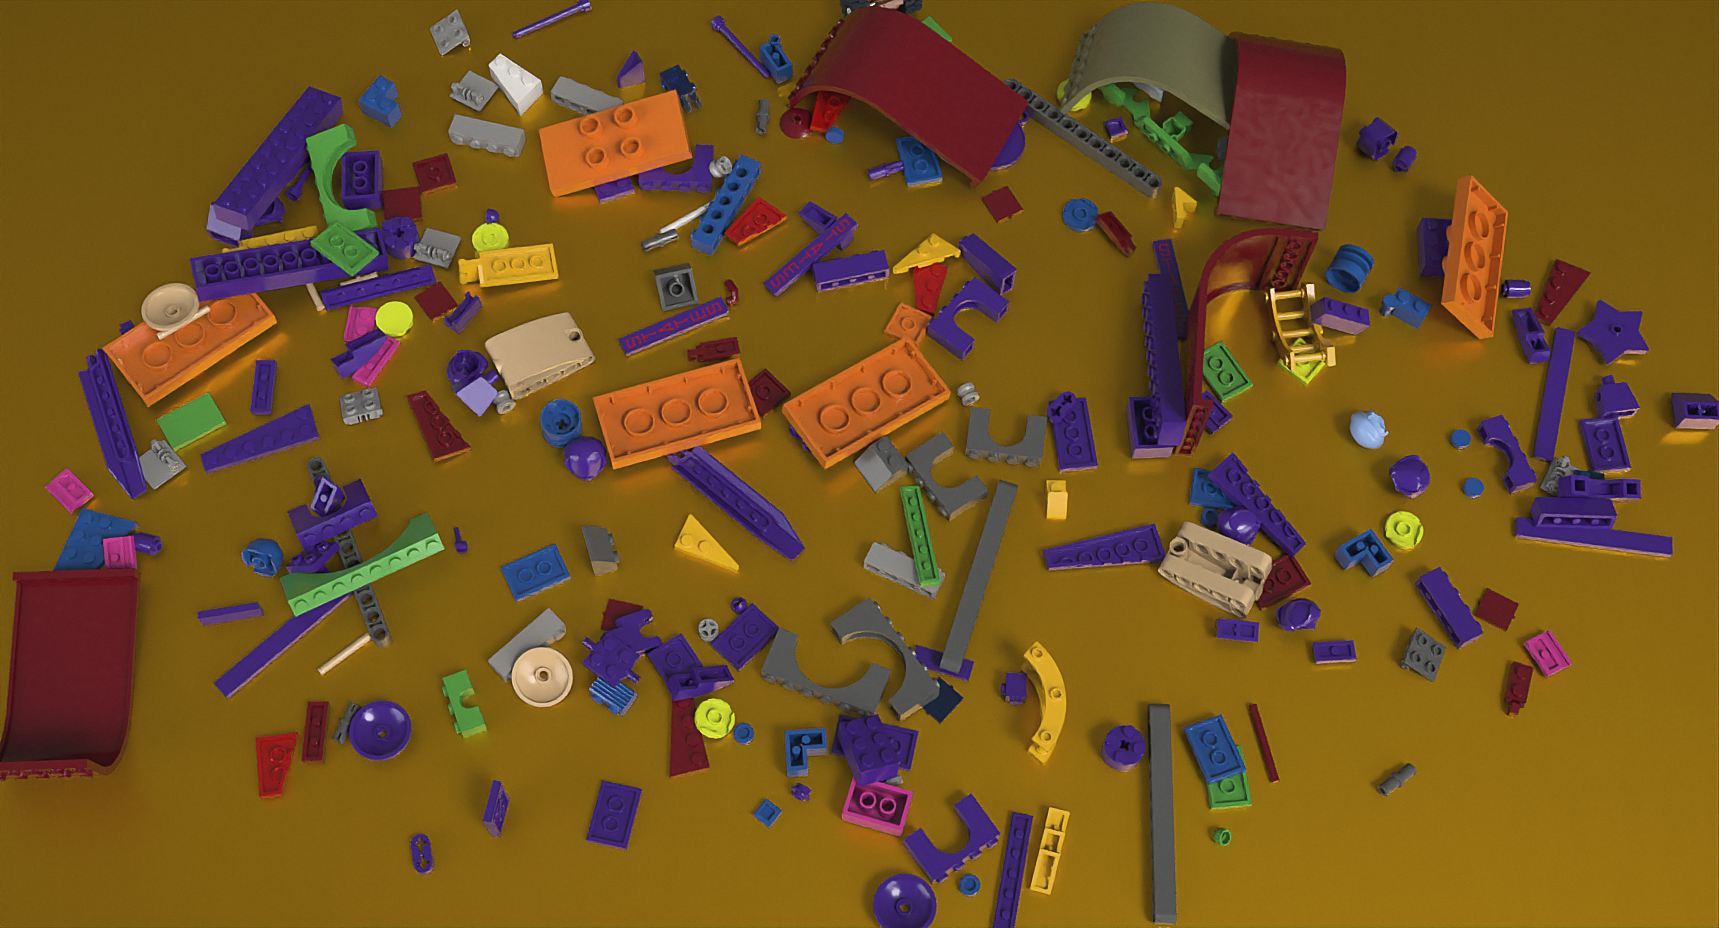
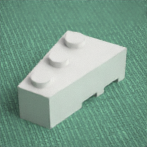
[489,54,543,116]

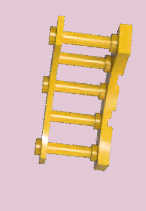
[1263,282,1336,371]
[1019,641,1066,765]

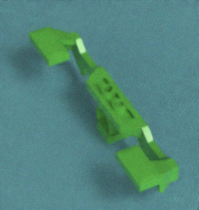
[1098,83,1223,198]

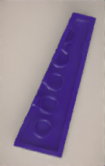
[200,404,320,474]
[1207,453,1306,558]
[1043,523,1166,571]

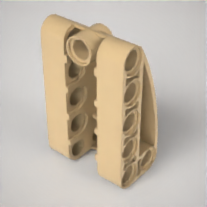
[485,312,595,400]
[1158,521,1272,618]

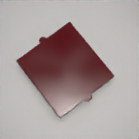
[981,186,1023,223]
[414,282,458,322]
[1474,588,1519,632]
[601,599,643,631]

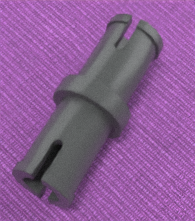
[755,99,770,134]
[640,229,679,252]
[332,702,362,744]
[1378,763,1417,796]

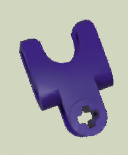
[600,609,663,656]

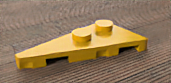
[893,233,961,274]
[675,514,739,573]

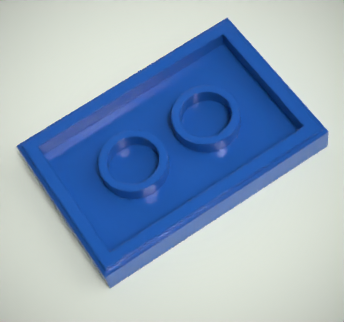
[896,136,943,187]
[1189,468,1237,511]
[501,544,571,603]
[1183,715,1246,785]

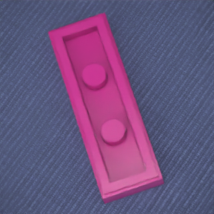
[352,334,400,388]

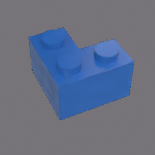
[358,75,402,128]
[1334,529,1394,578]
[785,728,827,777]

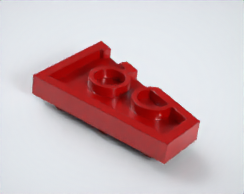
[810,90,852,134]
[724,196,787,247]
[913,263,948,316]
[256,732,298,799]

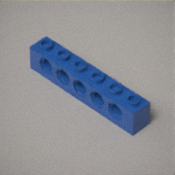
[690,154,761,256]

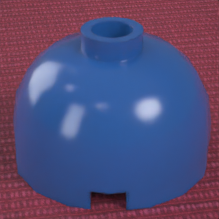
[241,538,283,577]

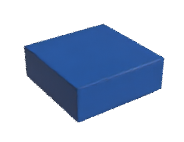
[753,799,782,828]

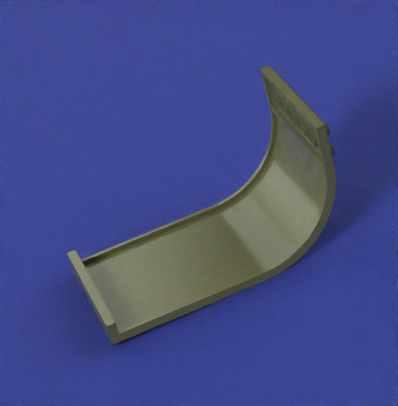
[1059,2,1237,130]

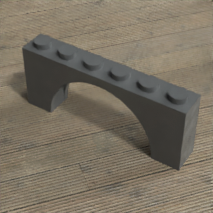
[830,598,940,722]
[761,628,891,718]

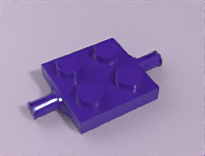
[582,632,641,688]

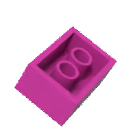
[842,775,913,837]

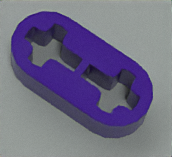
[1046,391,1076,424]
[411,834,434,875]

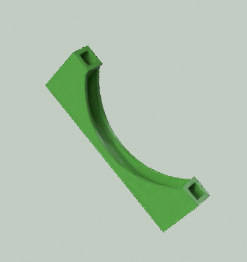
[280,512,445,617]

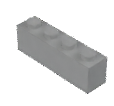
[551,76,624,116]
[448,114,526,157]
[864,542,945,600]
[488,608,567,683]

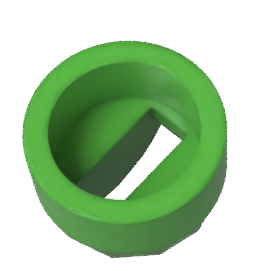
[1213,828,1232,846]

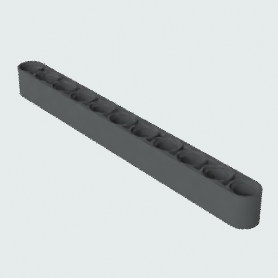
[1004,78,1162,198]
[307,457,392,648]
[939,480,1018,674]
[1147,704,1177,925]

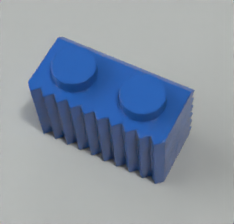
[589,677,637,716]

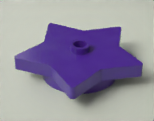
[1577,300,1649,365]

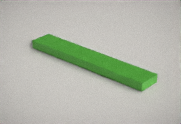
[900,485,940,587]

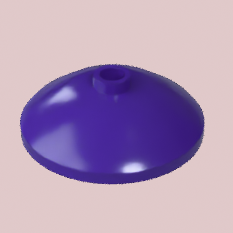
[349,700,412,761]
[873,874,937,928]

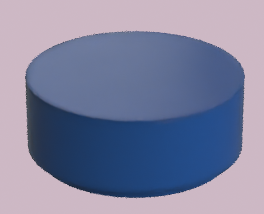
[826,127,844,144]
[1450,429,1471,449]
[1463,478,1484,498]
[1200,508,1219,528]
[734,723,754,745]
[959,874,980,897]

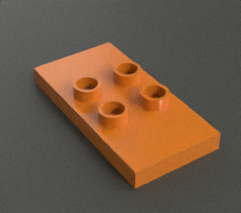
[539,89,693,197]
[1441,175,1508,339]
[103,288,277,407]
[782,336,951,469]
[593,358,761,470]

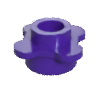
[791,783,811,801]

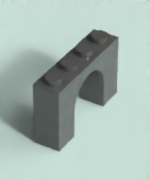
[965,407,1047,467]
[905,432,988,521]

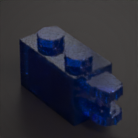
[660,65,702,113]

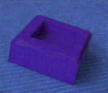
[1104,117,1128,139]

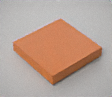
[884,302,934,348]

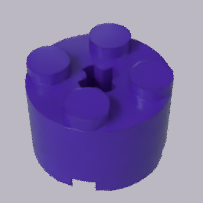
[1356,117,1398,160]
[380,217,421,260]
[1102,725,1145,772]

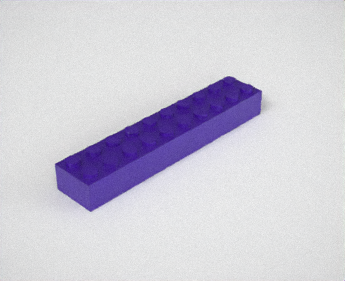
[213,86,343,231]
[190,228,388,302]
[1141,273,1186,446]

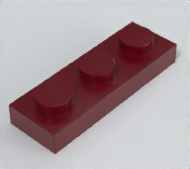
[302,702,330,763]

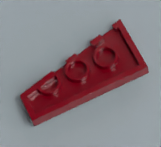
[1534,259,1591,327]
[407,390,471,462]
[670,697,710,779]

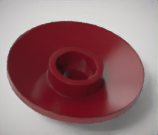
[780,108,813,139]

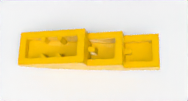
[1030,807,1070,895]

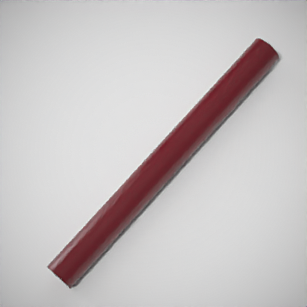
[1249,704,1280,783]

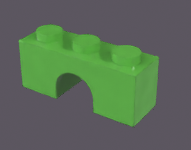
[441,670,487,738]

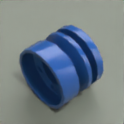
[1325,244,1374,293]
[541,399,582,449]

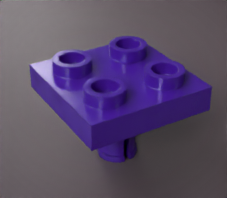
[286,541,340,574]

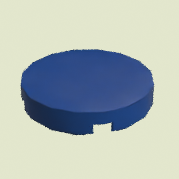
[1063,198,1099,232]

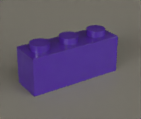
[1310,297,1370,335]

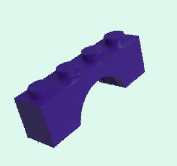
[1477,415,1537,495]
[1558,475,1641,502]

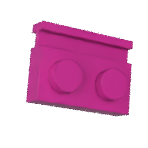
[343,306,378,343]
[45,468,94,514]
[103,536,137,570]
[1524,629,1572,678]

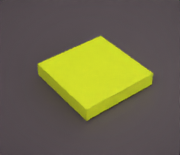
[1276,337,1325,386]

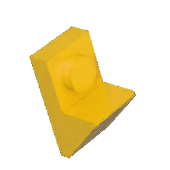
[1172,187,1197,228]
[1046,480,1068,519]

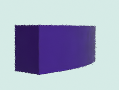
[798,201,854,251]
[1512,308,1551,364]
[331,328,387,379]
[667,665,734,701]

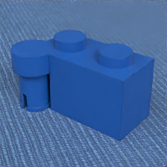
[759,34,793,84]
[1379,287,1432,329]

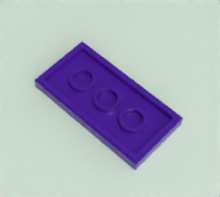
[1048,397,1098,472]
[831,714,919,771]

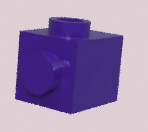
[1001,673,1027,705]

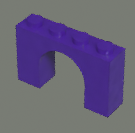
[639,144,714,193]
[927,277,1009,361]
[288,479,378,550]
[903,794,1001,885]

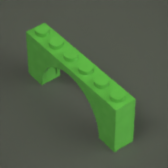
[306,124,378,232]

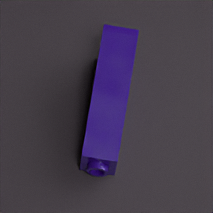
[958,233,1017,296]

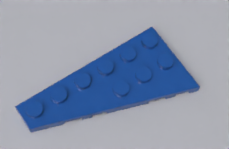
[53,508,139,571]

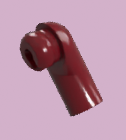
[724,279,739,306]

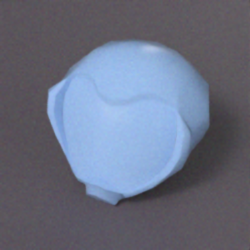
[1350,409,1389,449]

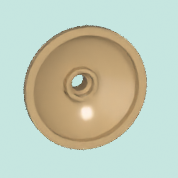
[141,283,199,331]
[512,647,573,707]

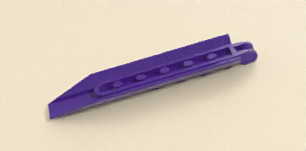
[79,348,147,500]
[667,446,805,561]

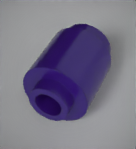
[1392,146,1417,172]
[1501,280,1531,298]
[133,532,162,555]

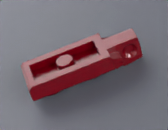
[1095,211,1137,256]
[687,337,740,363]
[1504,661,1534,717]

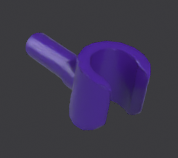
[454,527,467,553]

